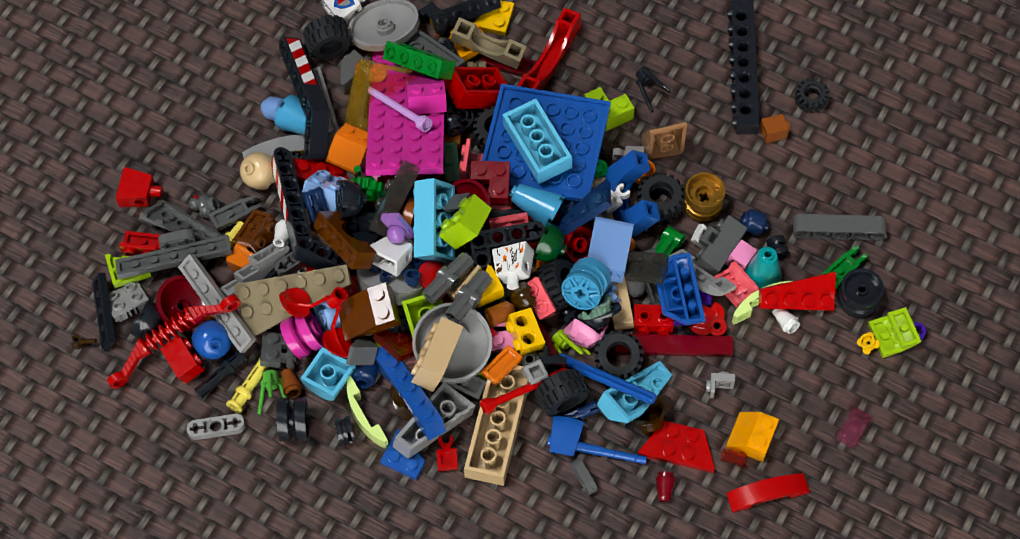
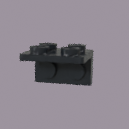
[345,212,385,245]

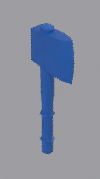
[547,416,647,465]

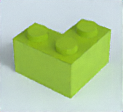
[584,87,634,132]
[438,194,492,249]

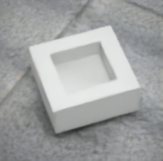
[691,224,714,249]

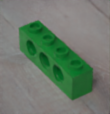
[382,41,456,80]

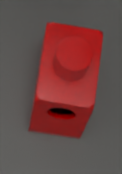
[116,167,163,207]

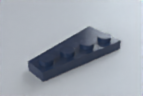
[553,179,612,236]

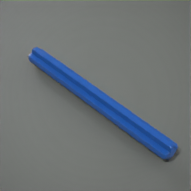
[559,353,657,404]

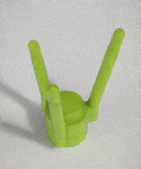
[552,329,591,369]

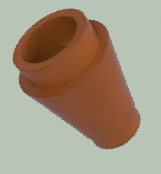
[281,368,302,399]

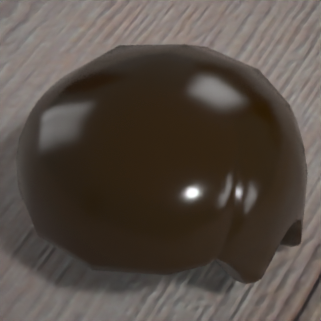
[510,281,536,311]

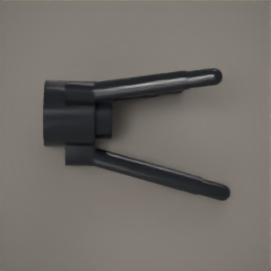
[635,66,671,112]

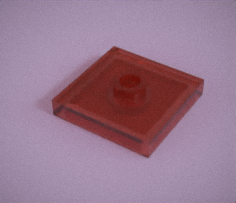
[373,329,414,361]

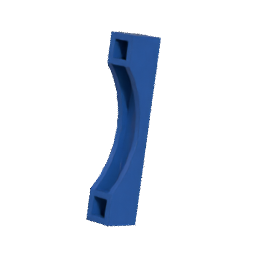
[375,343,446,441]

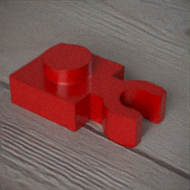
[436,435,458,471]

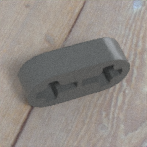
[158,229,196,249]
[570,458,598,496]

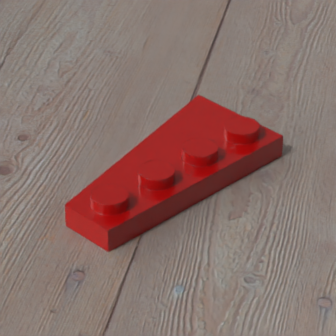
[758,271,836,310]

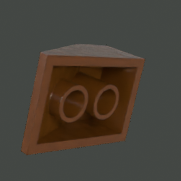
[339,282,401,342]

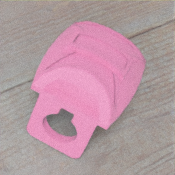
[564,319,608,349]

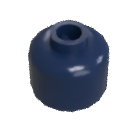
[740,209,769,236]
[351,363,378,389]

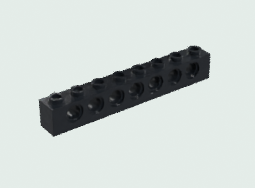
[727,0,759,134]

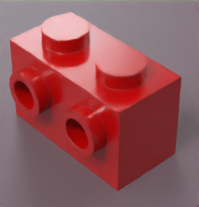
[633,304,674,335]
[160,335,205,384]

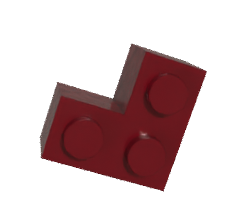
[470,161,511,205]

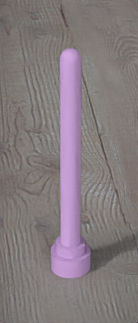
[366,86,433,132]

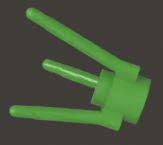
[257,370,287,415]

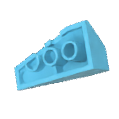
[597,361,672,423]

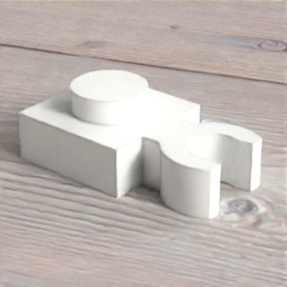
[604,183,630,215]

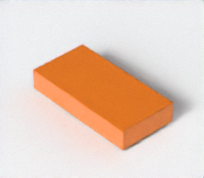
[481,345,523,386]

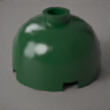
[533,222,567,262]

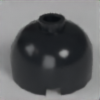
[335,180,367,218]
[130,300,166,340]

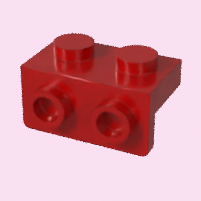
[119,231,161,256]

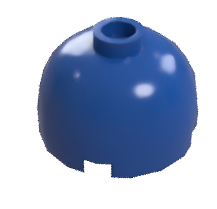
[192,319,232,360]

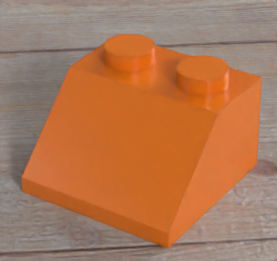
[326,123,368,175]

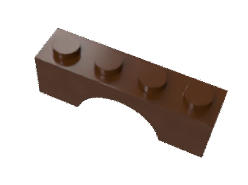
[313,211,377,269]

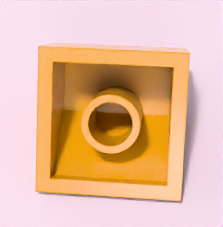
[725,412,779,462]

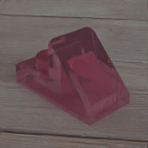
[835,407,873,449]

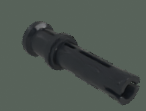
[194,350,248,398]

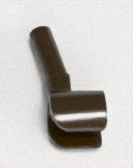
[71,335,97,349]

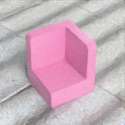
[726,239,757,270]

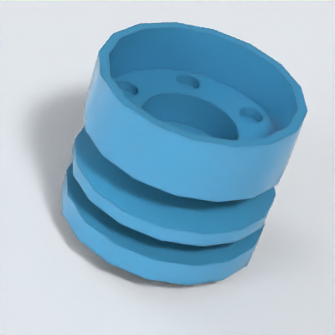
[561,257,611,310]

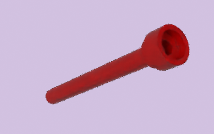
[479,368,567,415]

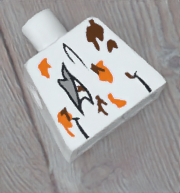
[492,241,534,290]

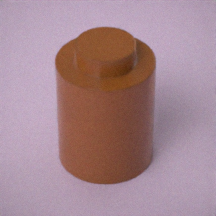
[484,301,515,327]

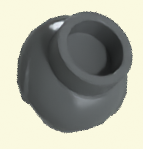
[189,194,220,218]

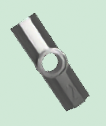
[422,252,475,305]
[445,270,493,324]

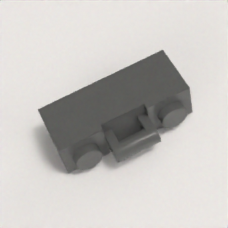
[695,215,747,277]

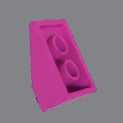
[405,75,447,114]

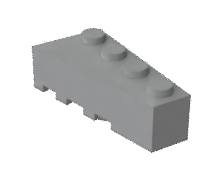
[393,382,476,459]

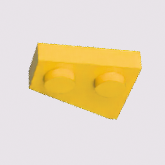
[473,0,514,36]

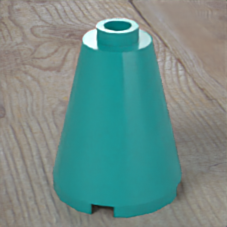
[744,247,782,290]

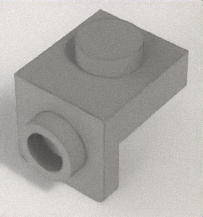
[706,371,735,398]

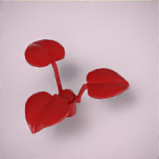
[279,275,358,358]

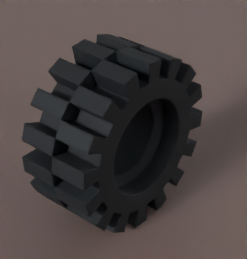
[795,78,829,113]

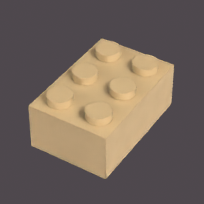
[411,317,463,392]

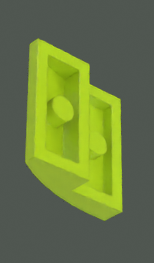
[868,307,921,359]

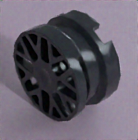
[334,416,356,446]

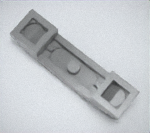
[242,134,305,158]
[668,249,736,296]

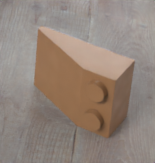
[642,122,687,161]

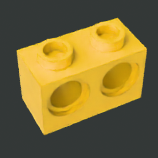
[505,308,545,356]

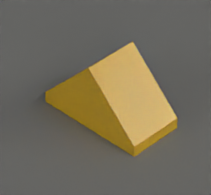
[476,265,504,308]

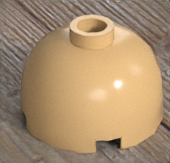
[240,152,275,190]

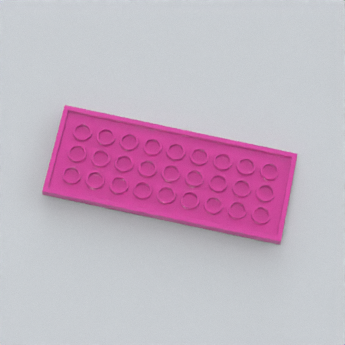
[366,51,444,176]

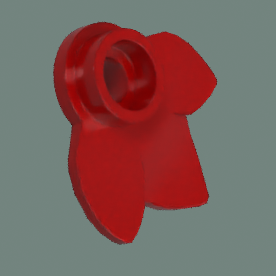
[690,302,727,336]

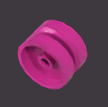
[280,312,325,359]

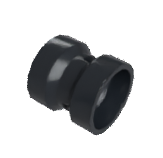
[766,235,790,260]

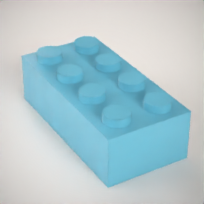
[502,99,572,184]
[413,178,455,263]

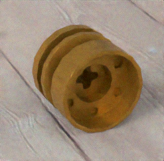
[683,172,725,222]

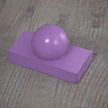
[380,213,414,244]

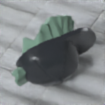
[577,293,622,330]

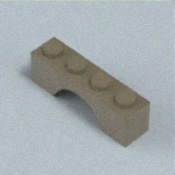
[450,17,527,69]

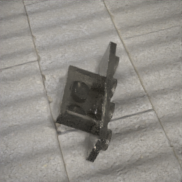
[369,160,420,237]

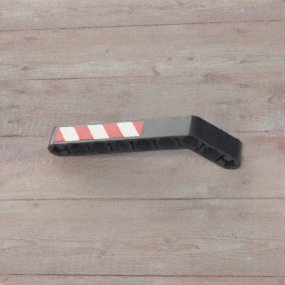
[279,37,330,161]
[271,147,346,270]

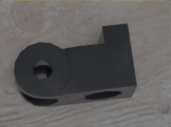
[418,2,449,37]

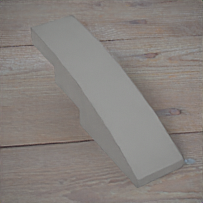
[219,243,290,297]

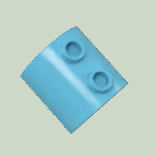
[301,347,356,401]

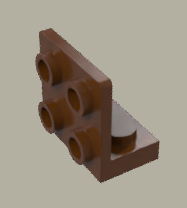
[233,209,277,253]

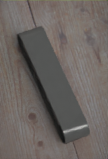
[793,214,887,241]

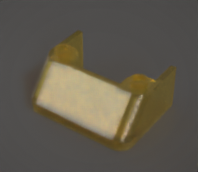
[344,59,412,132]

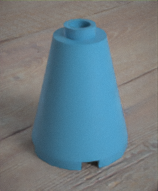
[274,94,306,135]
[510,184,565,227]

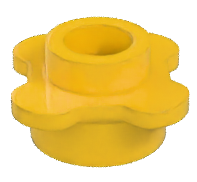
[857,332,880,355]

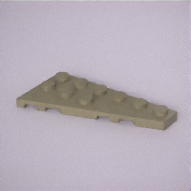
[234,264,352,337]

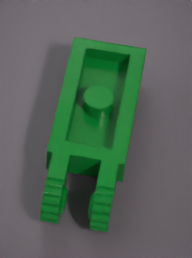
[821,246,868,289]

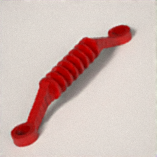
[107,294,241,389]

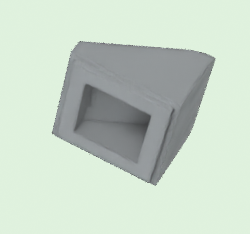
[521,359,549,385]

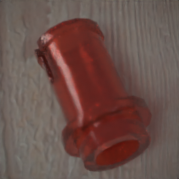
[721,448,747,467]

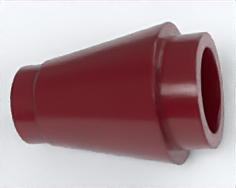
[655,471,676,502]

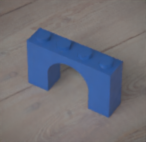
[604,150,660,238]

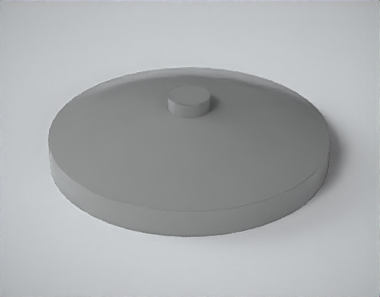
[348,0,420,52]

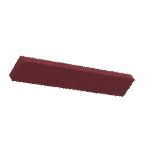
[615,334,733,357]

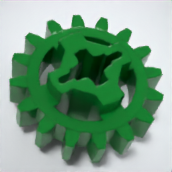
[347,177,387,202]

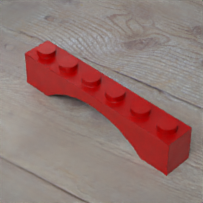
[517,8,581,90]

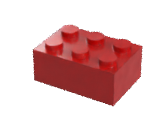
[444,67,507,109]

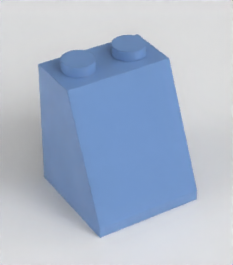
[588,217,634,283]

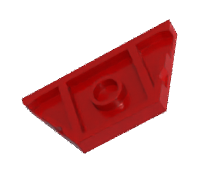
[638,421,715,473]

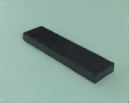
[92,272,116,350]

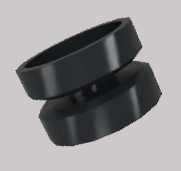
[837,268,884,318]
[276,397,309,442]

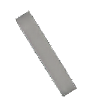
[186,414,245,440]

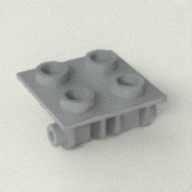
[109,281,149,322]

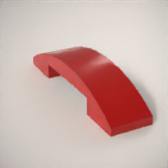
[726,473,810,513]

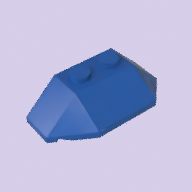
[655,253,706,325]

